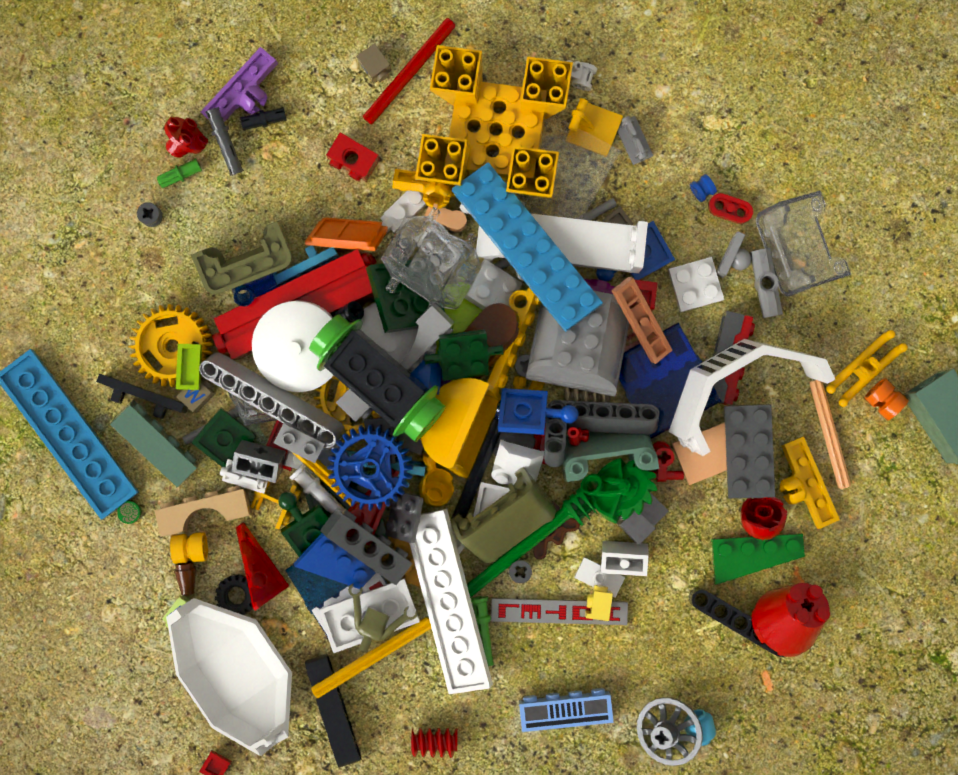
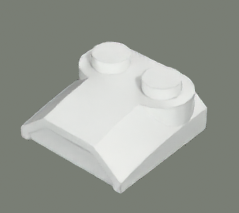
[491,440,544,485]

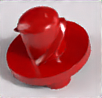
[164,117,208,158]

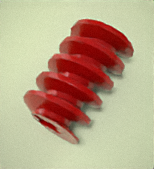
[411,727,458,758]

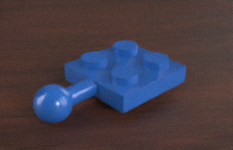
[596,221,675,282]
[498,388,578,435]

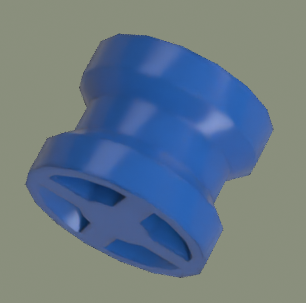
[689,174,717,202]

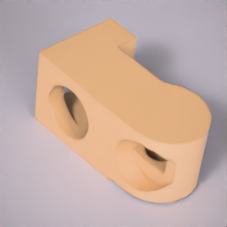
[424,203,467,233]

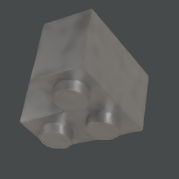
[616,493,669,545]

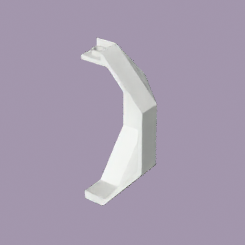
[166,598,292,756]

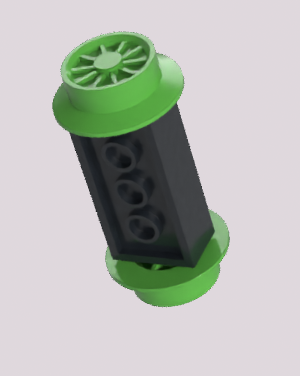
[309,314,446,442]

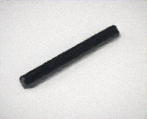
[451,418,501,519]

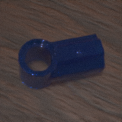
[232,273,278,306]

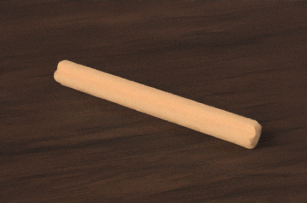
[810,380,851,489]

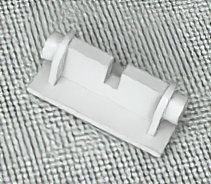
[220,459,268,494]

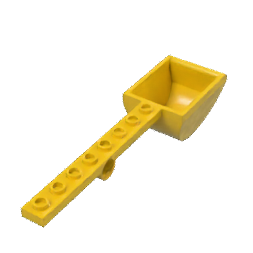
[421,287,541,478]

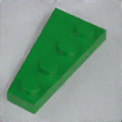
[711,534,805,585]

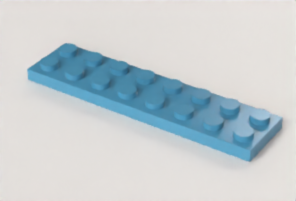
[452,162,603,332]
[0,349,139,520]

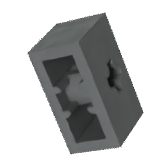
[231,440,286,483]

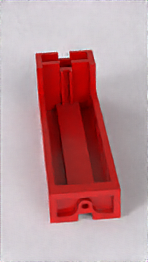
[214,249,377,360]

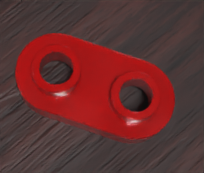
[708,193,753,224]

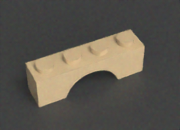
[154,486,253,537]

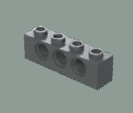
[320,508,413,585]

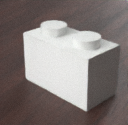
[601,541,649,576]

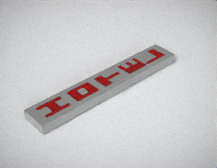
[491,598,628,625]

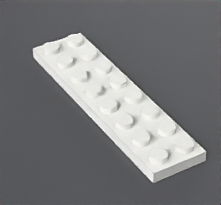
[409,509,493,694]

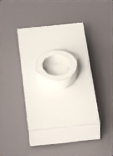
[574,557,625,598]

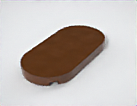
[454,303,520,380]

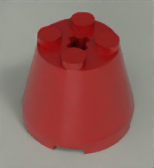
[752,583,830,657]

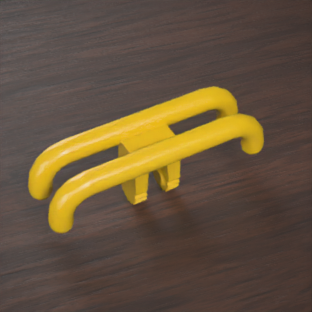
[826,330,908,407]

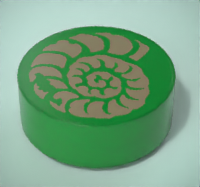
[117,501,142,524]

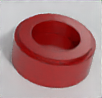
[212,332,228,355]

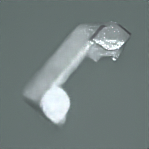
[756,190,851,297]

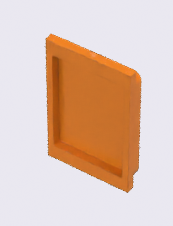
[305,217,388,251]

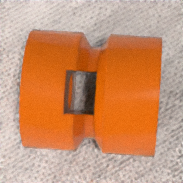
[864,378,909,421]

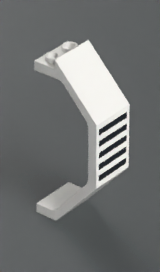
[669,339,835,456]

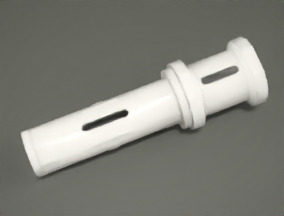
[289,463,346,515]

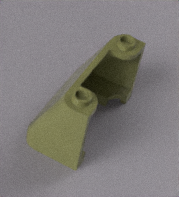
[191,220,292,294]
[450,467,556,563]

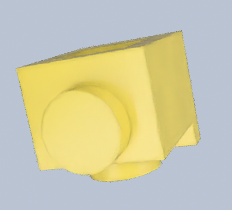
[585,585,613,621]

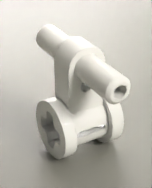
[567,60,597,91]

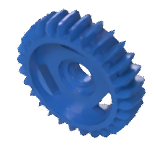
[327,424,414,511]

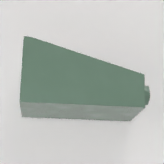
[903,368,958,465]

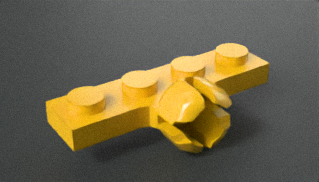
[392,169,456,209]
[780,436,840,529]

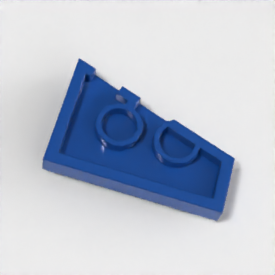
[294,533,376,589]

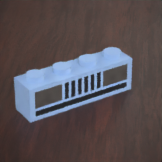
[519,688,614,732]

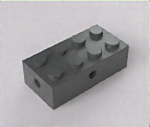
[724,404,775,499]

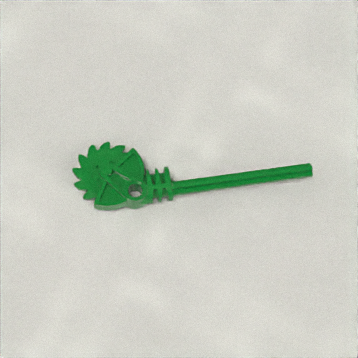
[467,458,658,598]

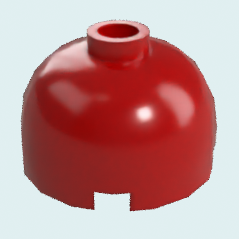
[740,497,787,540]

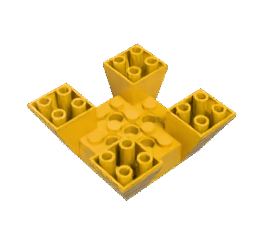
[415,45,573,198]

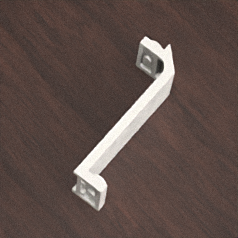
[475,213,648,273]

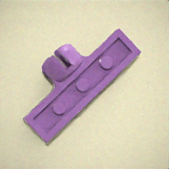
[201,47,278,122]

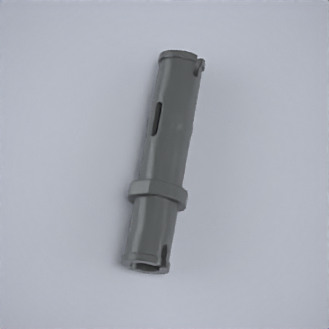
[205,107,244,176]

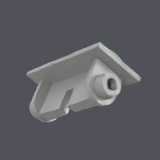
[617,116,653,165]
[274,423,325,463]

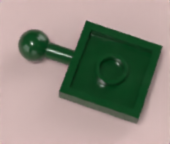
[191,407,256,467]
[278,492,329,557]

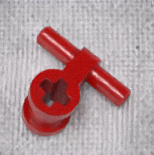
[650,441,684,482]

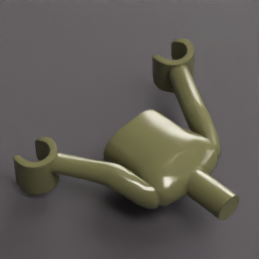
[348,583,418,653]

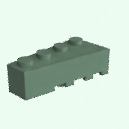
[110,399,197,487]

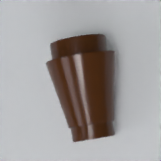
[174,561,196,596]

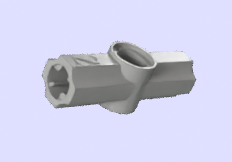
[750,248,783,318]

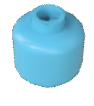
[684,709,716,746]

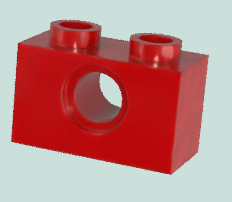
[326,132,380,182]

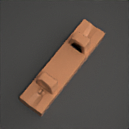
[611,277,672,364]

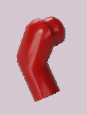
[567,427,589,446]

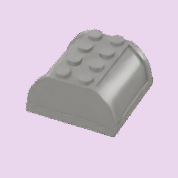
[526,291,630,397]

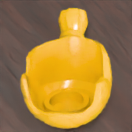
[419,453,454,507]

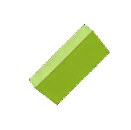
[176,344,202,390]

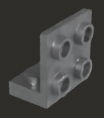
[385,493,423,543]

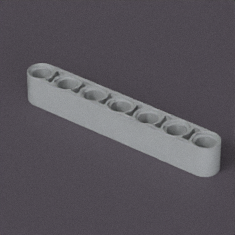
[199,353,345,448]

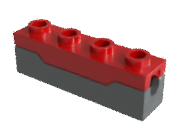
[708,311,755,406]

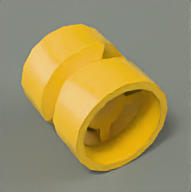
[170,532,208,564]

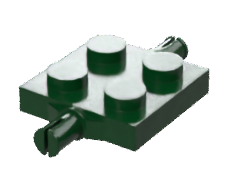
[424,329,504,381]

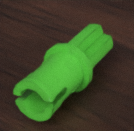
[157,158,202,188]

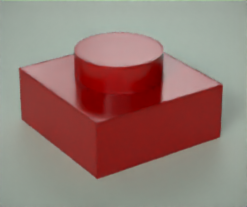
[199,750,232,775]

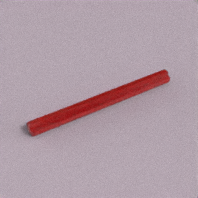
[363,18,455,125]

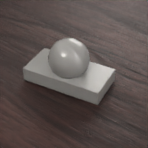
[716,231,751,278]

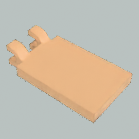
[671,422,727,485]

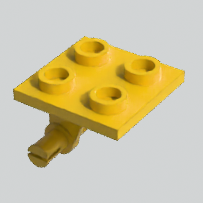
[565,98,623,158]
[250,481,301,530]

